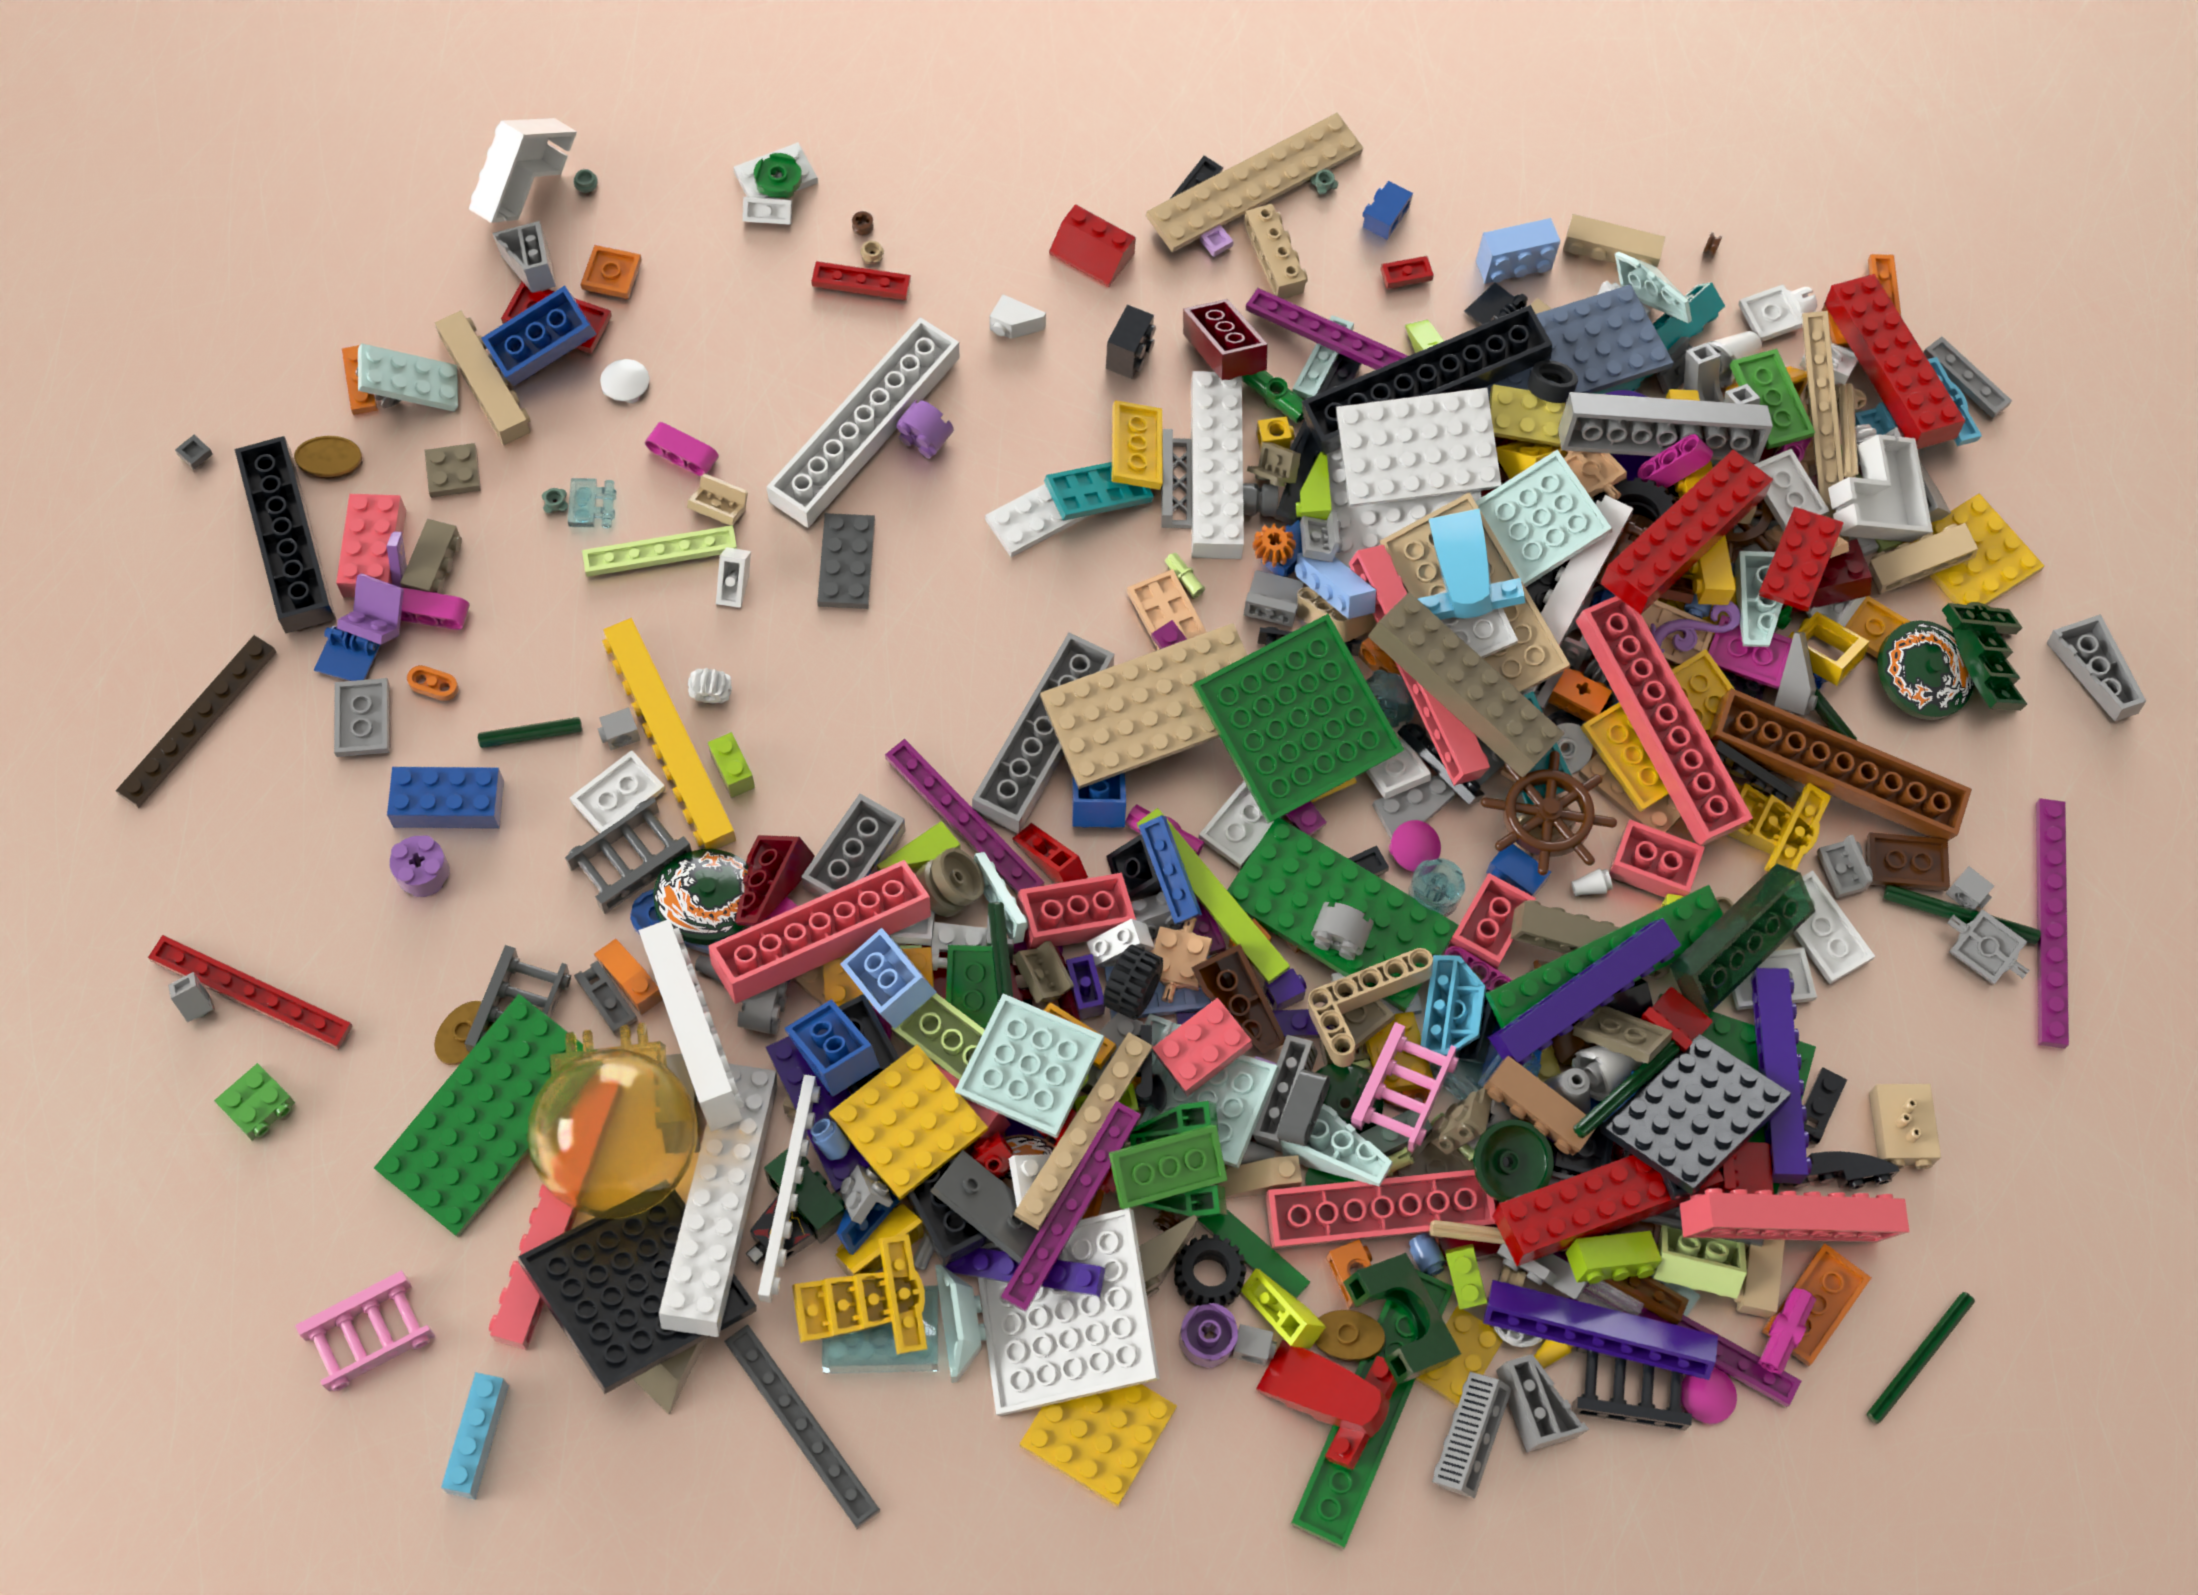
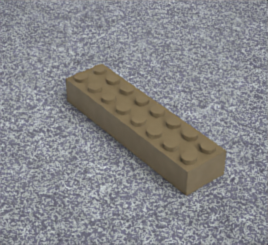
[1368,592,1565,777]

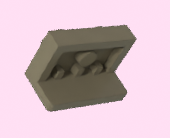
[1247,442,1301,486]
[1013,941,1074,1003]

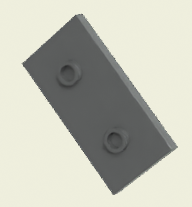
[930,1150,1047,1263]

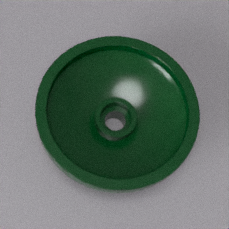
[1316,1063,1383,1134]
[1473,1120,1554,1203]

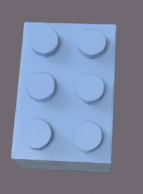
[1476,218,1560,284]
[841,928,937,1029]

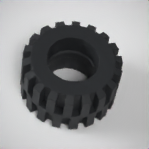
[1103,944,1163,1020]
[1174,1234,1246,1307]

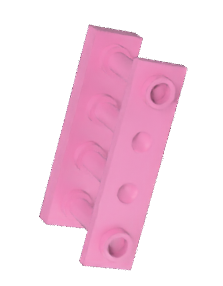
[1351,1022,1459,1152]
[295,1270,435,1391]

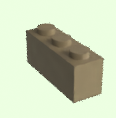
[400,519,462,594]

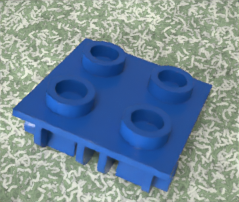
[314,626,380,681]

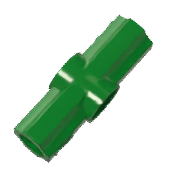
[1242,370,1304,423]

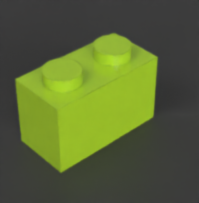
[708,732,755,798]
[1445,1244,1487,1310]

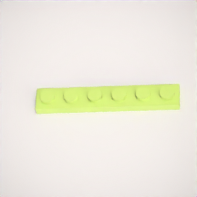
[582,525,737,577]

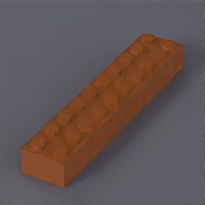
[1708,688,1972,841]

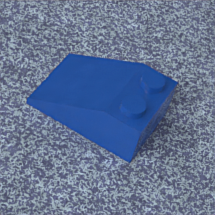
[1072,772,1126,828]
[785,999,880,1097]

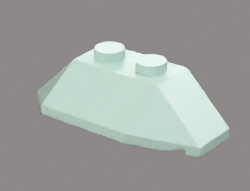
[935,1264,986,1383]

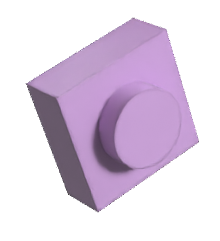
[1200,225,1233,257]

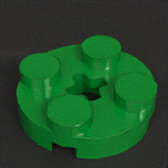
[754,153,802,199]

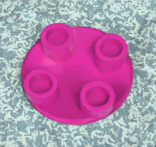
[1389,820,1441,873]
[1681,1368,1737,1425]

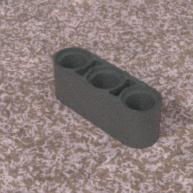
[1277,1069,1330,1147]

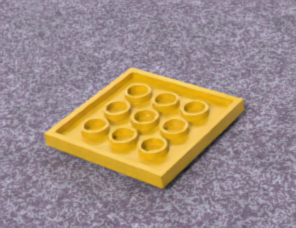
[1902,493,2045,605]
[829,1044,988,1201]
[1019,1384,1177,1507]

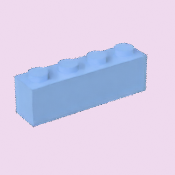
[1295,553,1376,619]

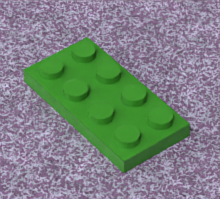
[1729,349,1815,450]
[1109,1125,1228,1209]

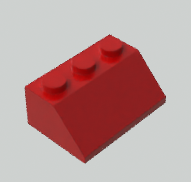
[1049,204,1136,287]

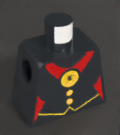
[746,1195,816,1266]

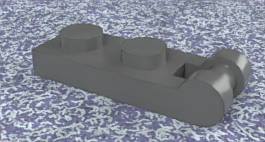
[574,961,638,1035]

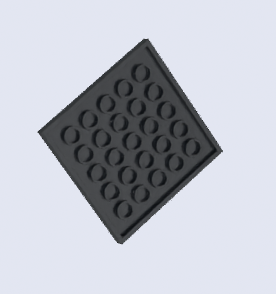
[518,1180,757,1394]

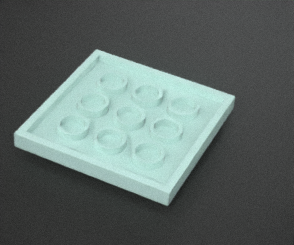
[1476,449,1613,587]
[954,994,1104,1138]
[1139,1055,1279,1169]

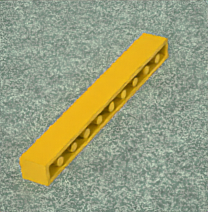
[1665,389,1736,605]
[602,617,736,849]

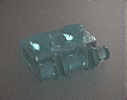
[568,478,617,528]

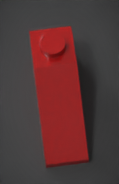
[1012,823,1088,884]

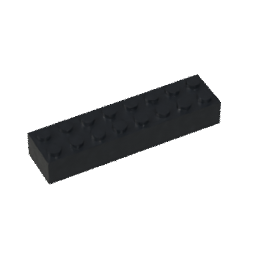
[234,436,336,634]

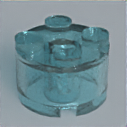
[1366,670,1415,727]
[1408,858,1465,917]

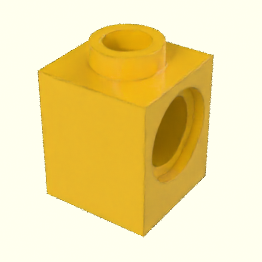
[1256,416,1295,453]

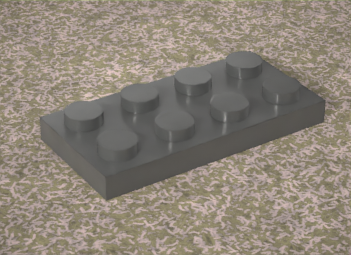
[817,513,875,609]

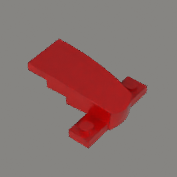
[1256,1339,1397,1470]

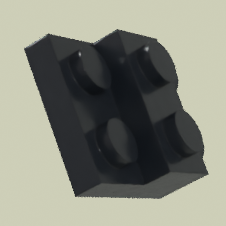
[1551,1122,1614,1176]

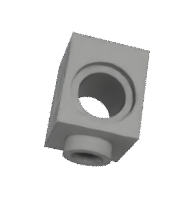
[597,707,640,750]
[1945,866,1994,910]
[168,972,213,1022]
[1232,1324,1277,1366]

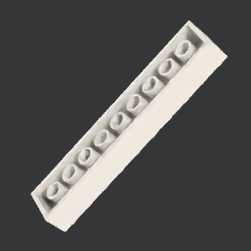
[767,317,960,528]
[659,1063,777,1337]

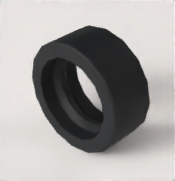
[1527,360,1578,403]

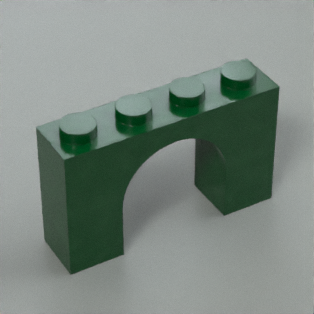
[1343,1253,1461,1385]

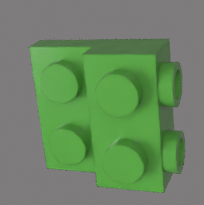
[214,1063,295,1141]

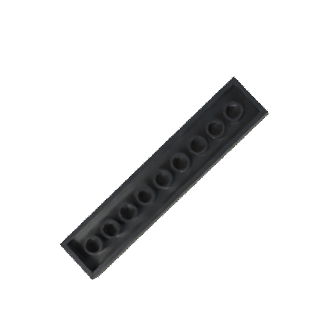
[1302,305,1552,455]
[838,994,992,1267]

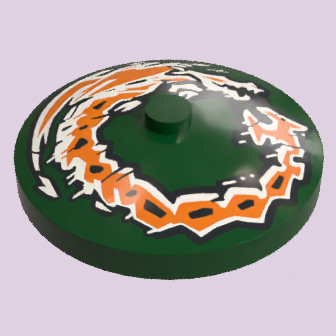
[1877,620,1974,720]
[653,849,751,945]

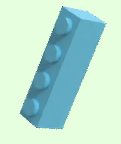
[441,1372,509,1500]

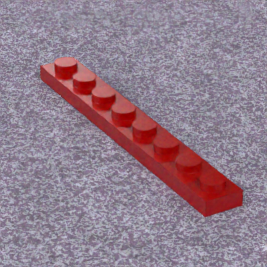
[148,935,353,1050]

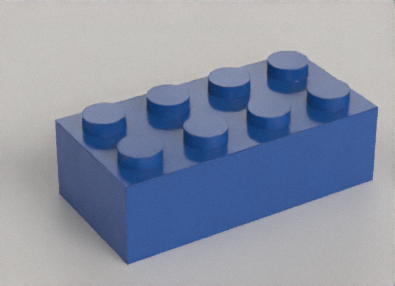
[481,286,597,386]
[387,767,504,829]

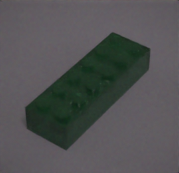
[1670,864,1816,1014]

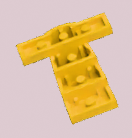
[1728,780,1831,883]
[792,1234,928,1355]

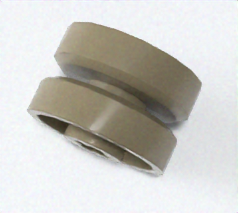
[916,848,985,917]

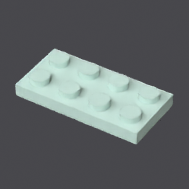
[358,343,458,412]

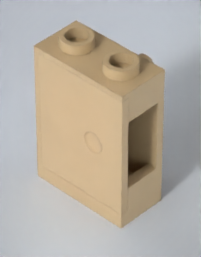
[1869,1084,1941,1169]

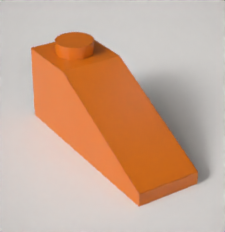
[594,939,663,1015]

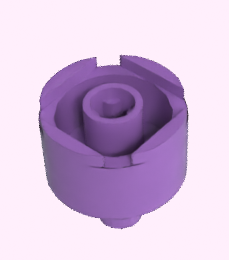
[896,400,954,459]
[390,835,450,897]
[1179,1303,1238,1368]

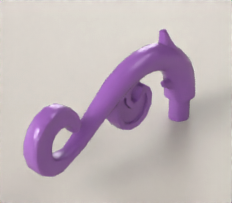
[1650,601,1741,653]

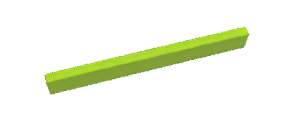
[1137,808,1290,984]

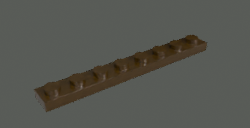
[116,635,276,808]

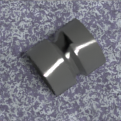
[1243,483,1278,517]

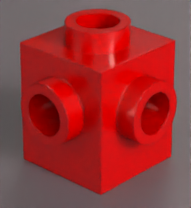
[971,1131,1015,1178]

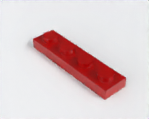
[811,261,911,300]

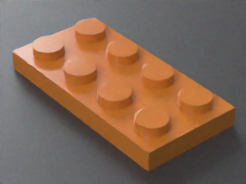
[1761,1243,1872,1367]

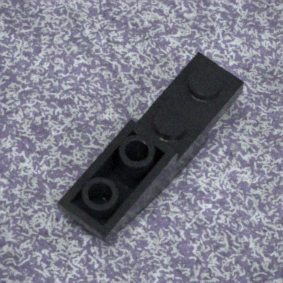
[1783,1151,1899,1190]

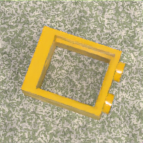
[1788,612,1870,686]

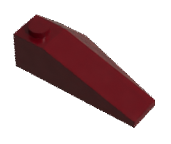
[735,835,815,926]

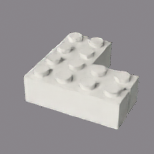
[469,118,577,223]
[1828,434,1933,542]

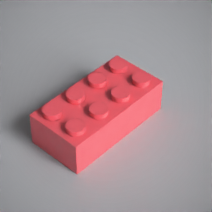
[336,494,406,598]
[1016,873,1136,950]

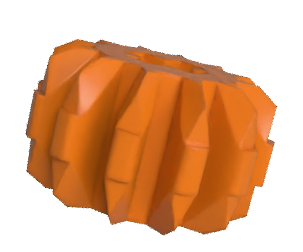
[1252,523,1296,567]

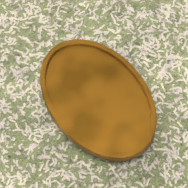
[294,436,362,477]
[434,1001,494,1065]
[1315,1310,1386,1361]

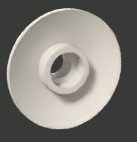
[1557,723,1593,774]

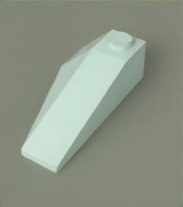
[1615,252,1692,323]
[1734,551,1783,647]
[1280,1104,1392,1187]

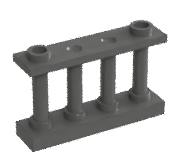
[565,798,692,914]
[464,945,571,1052]

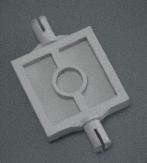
[1947,909,2029,984]

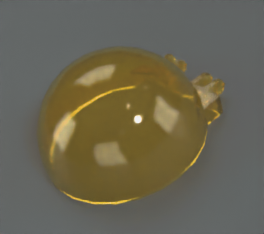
[527,1023,698,1218]

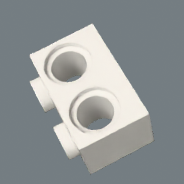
[1087,919,1155,969]

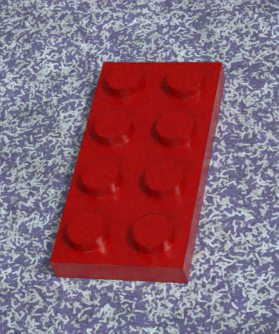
[501,281,612,354]
[1758,506,1844,612]

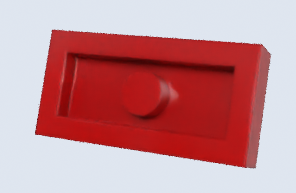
[1380,256,1434,289]

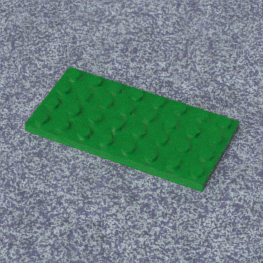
[1227,818,1459,1013]
[374,994,604,1237]

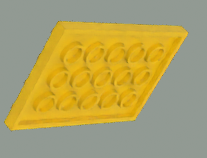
[1580,649,1735,812]

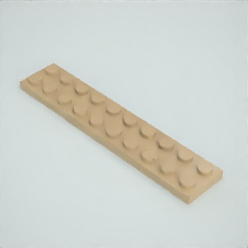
[1146,112,1363,252]

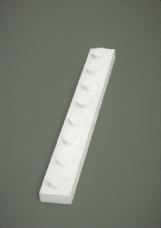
[758,1075,821,1303]

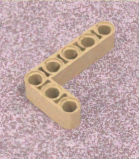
[1297,585,1408,642]
[1308,948,1433,1067]

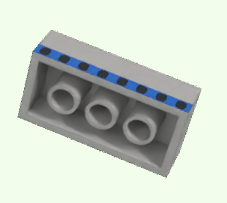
[801,794,906,897]

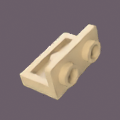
[687,474,748,526]

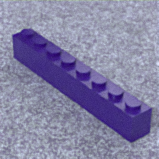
[1489,918,1681,1065]
[1751,968,1812,1184]
[1483,1280,1718,1380]

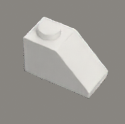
[990,294,1046,339]
[716,547,751,608]

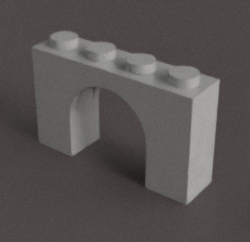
[1683,342,1760,405]

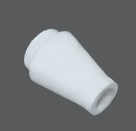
[1571,868,1613,896]

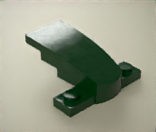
[1942,602,2027,711]

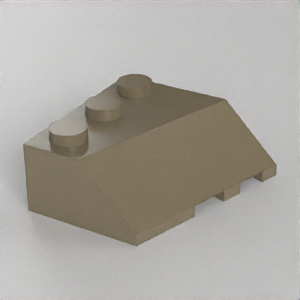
[633,1338,708,1415]

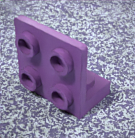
[337,573,404,645]

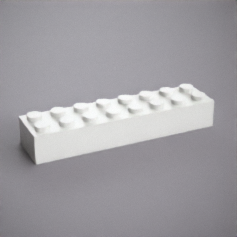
[1191,371,1244,559]
[639,919,744,1132]

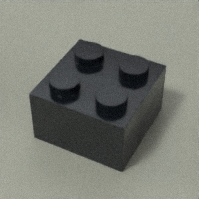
[1106,304,1156,379]

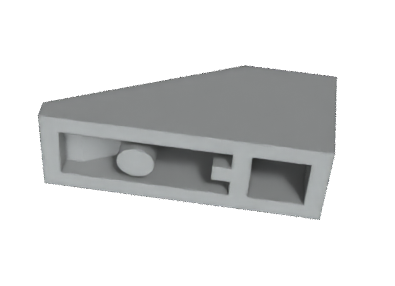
[1774,632,1818,715]

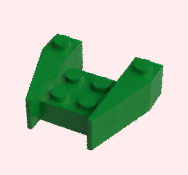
[1126,1101,1227,1218]

